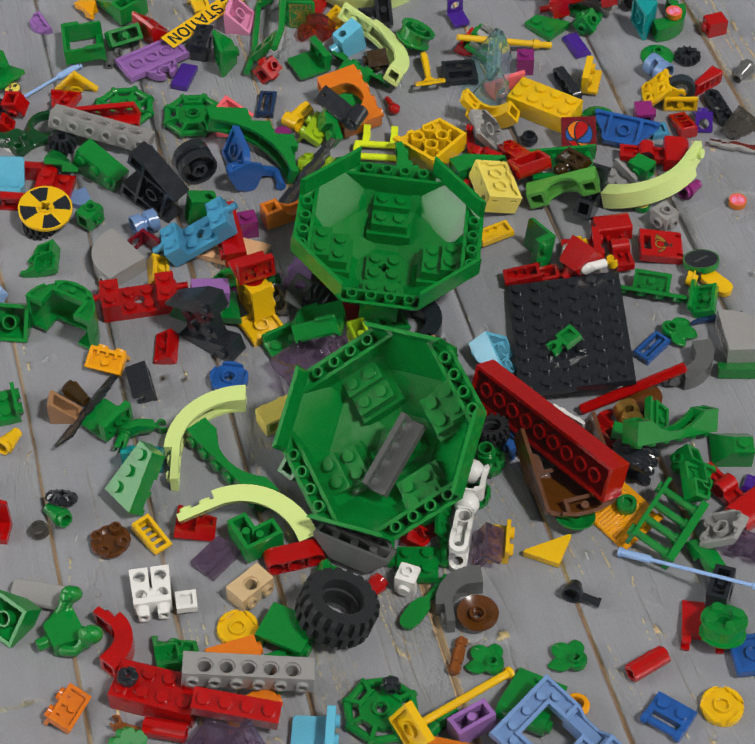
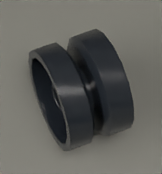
[172,139,217,184]

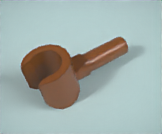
[109,715,141,732]

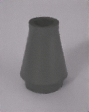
[733,59,755,83]

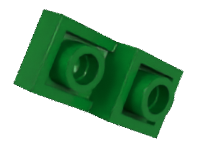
[685,538,726,573]

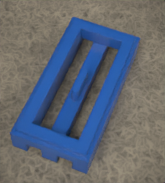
[632,331,671,366]

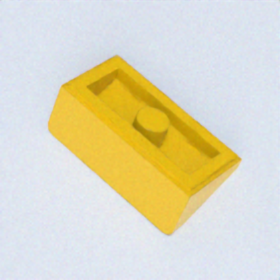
[662,96,698,111]
[146,253,170,284]

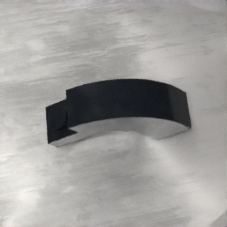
[572,163,612,220]
[411,301,442,338]

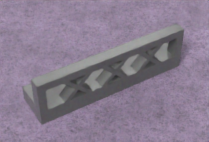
[362,412,426,498]

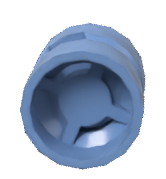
[642,53,674,77]
[128,208,161,234]

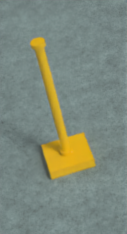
[388,666,515,744]

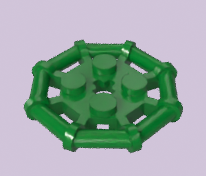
[94,86,155,125]
[163,93,219,138]
[341,675,419,744]

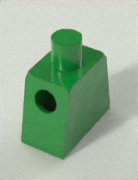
[184,190,227,226]

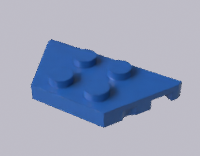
[595,108,660,147]

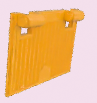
[594,483,664,549]

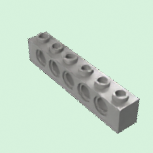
[48,104,155,150]
[181,651,315,693]

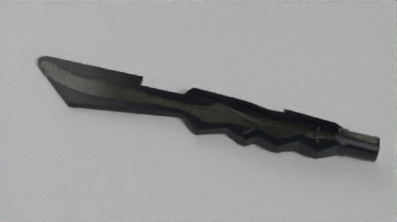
[279,137,336,204]
[54,374,117,447]

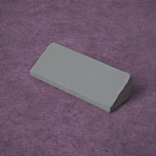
[10,578,65,610]

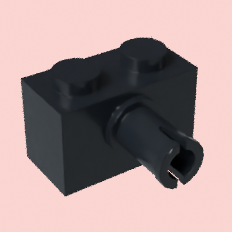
[358,0,394,28]

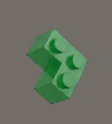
[227,512,284,564]

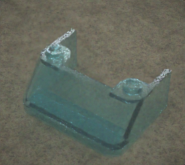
[471,28,512,106]

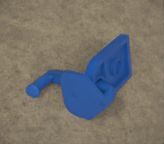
[221,125,286,192]

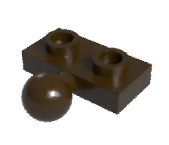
[554,147,592,175]

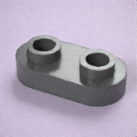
[273,283,293,315]

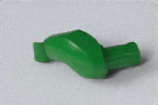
[113,419,167,453]

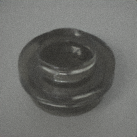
[29,520,50,540]

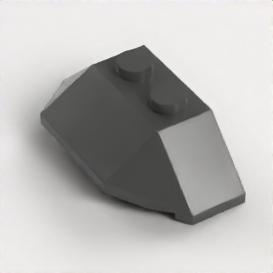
[313,522,396,573]

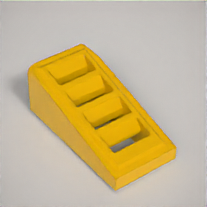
[131,513,172,556]

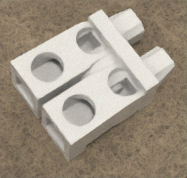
[129,564,173,622]

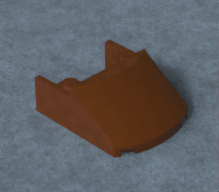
[513,412,622,518]

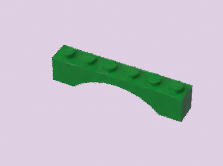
[622,405,719,449]
[186,417,279,514]

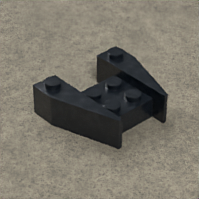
[120,141,189,223]
[165,286,246,361]

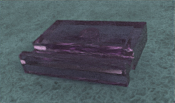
[190,535,241,581]

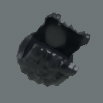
[612,439,661,486]

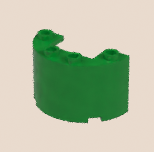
[25,280,100,349]

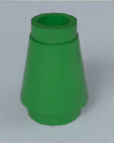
[43,503,72,528]

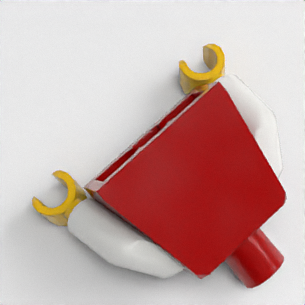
[559,235,618,278]

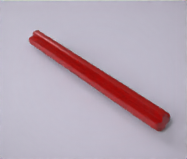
[578,362,687,415]

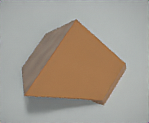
[47,390,82,424]

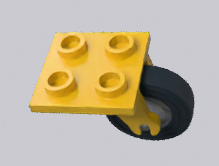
[641,68,695,106]

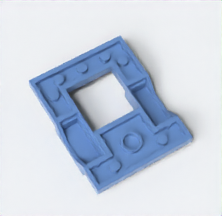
[489,674,622,744]

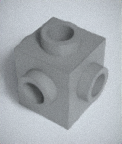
[650,201,679,231]

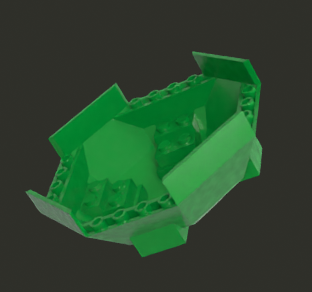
[290,146,487,322]
[272,321,487,541]

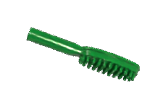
[400,574,447,631]

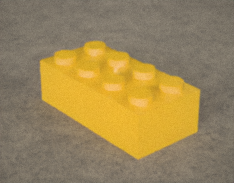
[506,77,583,133]

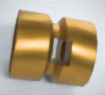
[613,398,643,423]

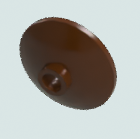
[457,595,499,632]

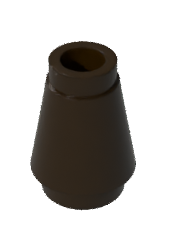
[62,380,91,407]

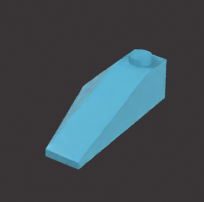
[468,331,518,378]

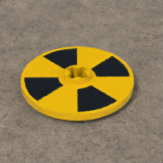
[18,186,73,232]

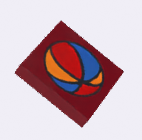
[560,116,597,151]

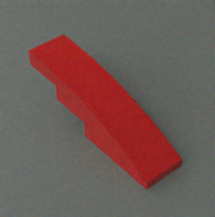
[502,262,579,286]

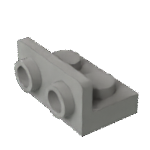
[607,157,638,184]

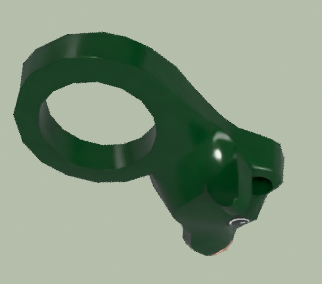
[0,110,57,157]

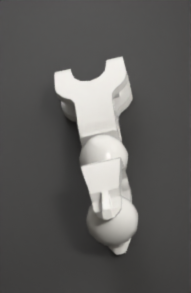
[448,459,490,571]

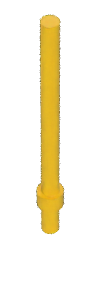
[456,34,552,49]

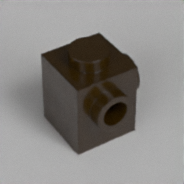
[362,48,389,71]

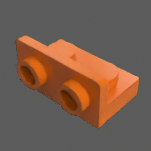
[43,683,92,734]

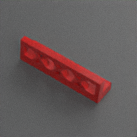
[71,101,141,126]

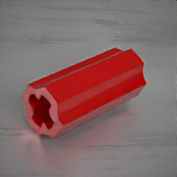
[625,645,671,682]
[142,716,189,743]

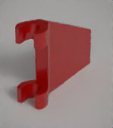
[681,600,724,654]

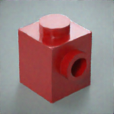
[701,11,728,38]
[0,91,30,118]

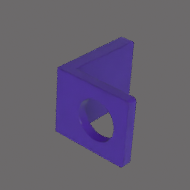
[447,0,470,28]
[693,107,713,132]

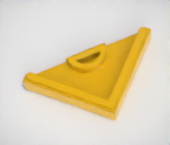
[55,71,98,92]
[523,534,572,568]

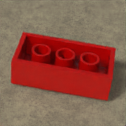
[107,658,206,729]

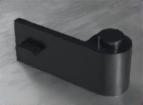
[314,85,369,131]

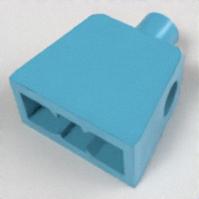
[328,18,367,57]

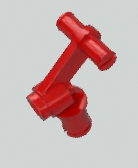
[464,124,504,155]

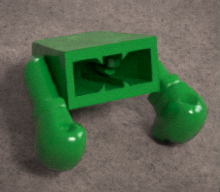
[35,585,103,657]

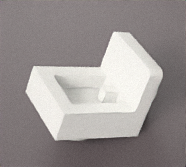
[394,562,421,598]

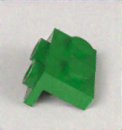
[686,279,719,318]

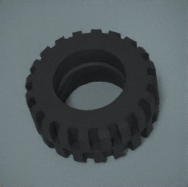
[294,567,380,649]

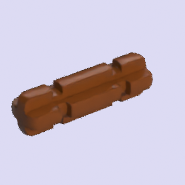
[448,636,468,676]

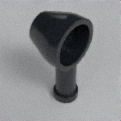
[562,579,602,608]

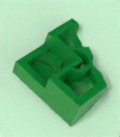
[44,150,78,172]
[20,239,61,278]
[679,461,716,502]
[151,636,199,670]

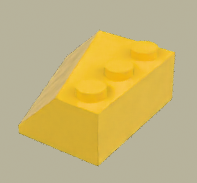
[393,118,467,170]

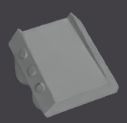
[468,109,500,151]
[699,509,749,549]

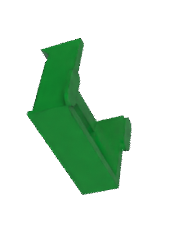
[61,20,107,67]
[291,300,347,344]

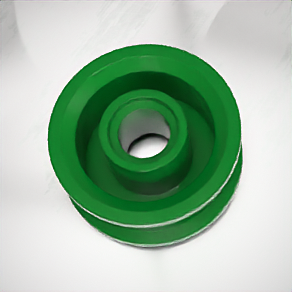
[396,18,435,52]
[699,602,748,649]

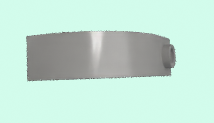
[91,228,147,287]
[715,310,755,363]

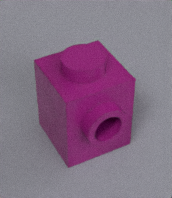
[516,49,534,75]
[633,100,656,121]
[237,209,259,239]

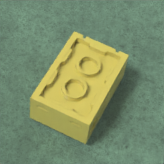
[469,159,522,214]

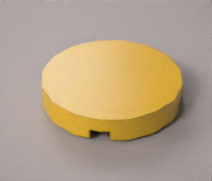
[217,609,259,643]
[700,686,744,727]

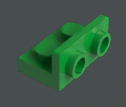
[262,321,306,362]
[0,382,24,427]

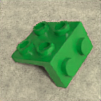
[287,36,332,80]
[523,218,556,267]

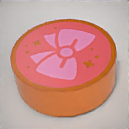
[665,5,682,21]
[728,193,747,210]

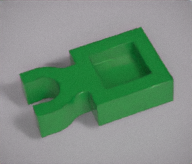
[546,324,583,357]

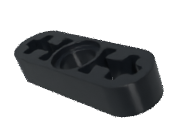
[553,66,582,99]
[704,89,734,128]

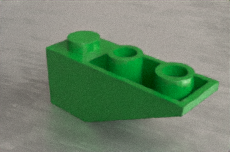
[449,154,506,180]

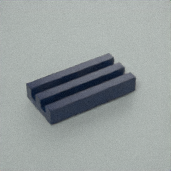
[256,91,277,119]

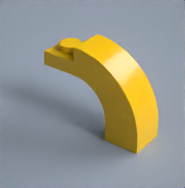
[459,88,520,129]

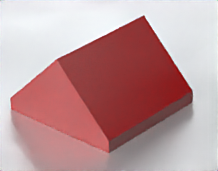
[132,11,170,44]

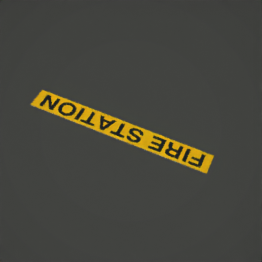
[161,0,244,48]

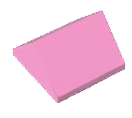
[224,0,254,36]

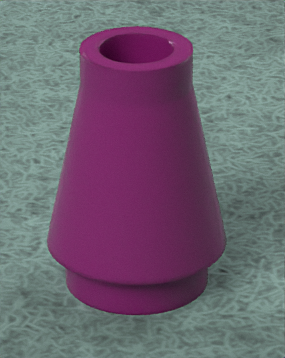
[677,179,702,200]

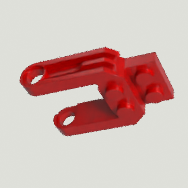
[0,161,77,211]

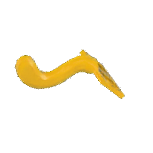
[414,52,446,86]

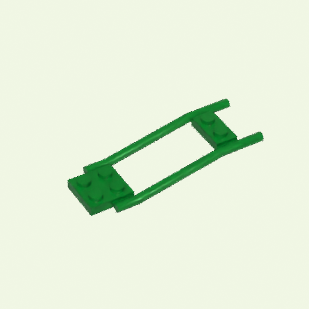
[243,0,287,75]
[387,538,449,583]

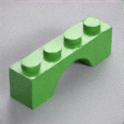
[526,166,600,209]

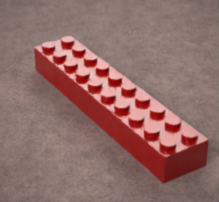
[472,359,630,503]

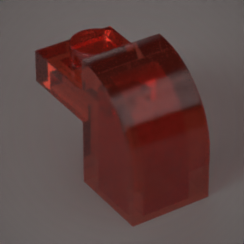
[298,13,336,42]

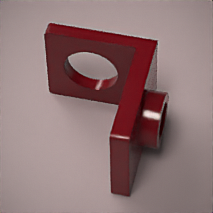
[127,228,162,254]

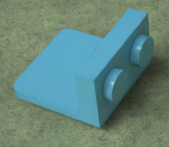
[0,156,25,193]
[290,705,341,744]

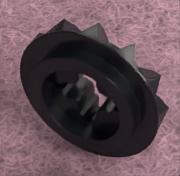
[674,45,701,66]
[45,489,78,506]

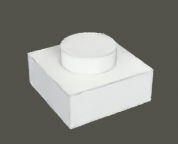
[175,589,198,614]

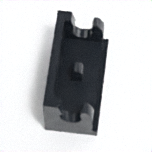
[125,361,158,404]

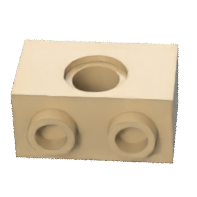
[226,563,275,612]

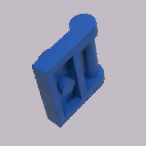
[639,691,697,743]

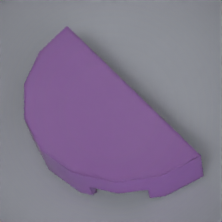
[29,11,53,35]

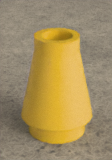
[0,428,22,455]

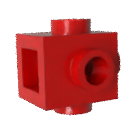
[252,55,283,84]

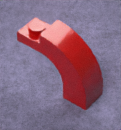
[93,606,135,678]

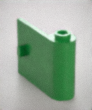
[495,667,568,737]

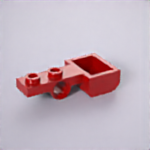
[619,136,689,171]
[497,140,552,180]
[591,213,635,272]
[707,461,755,535]

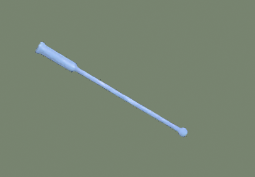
[0,63,83,112]
[617,547,755,590]

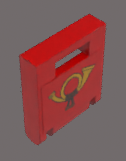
[637,228,683,265]

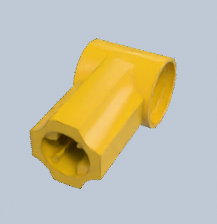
[281,101,314,132]

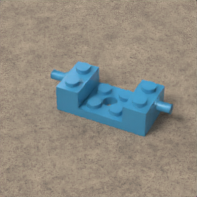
[152,196,238,267]

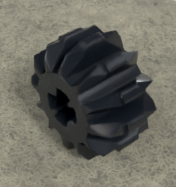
[48,130,77,156]
[304,283,337,304]

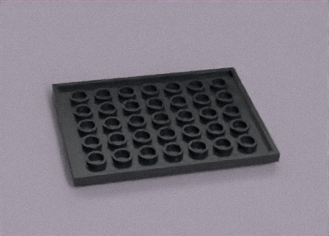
[508,271,636,396]

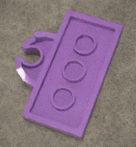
[115,39,190,82]

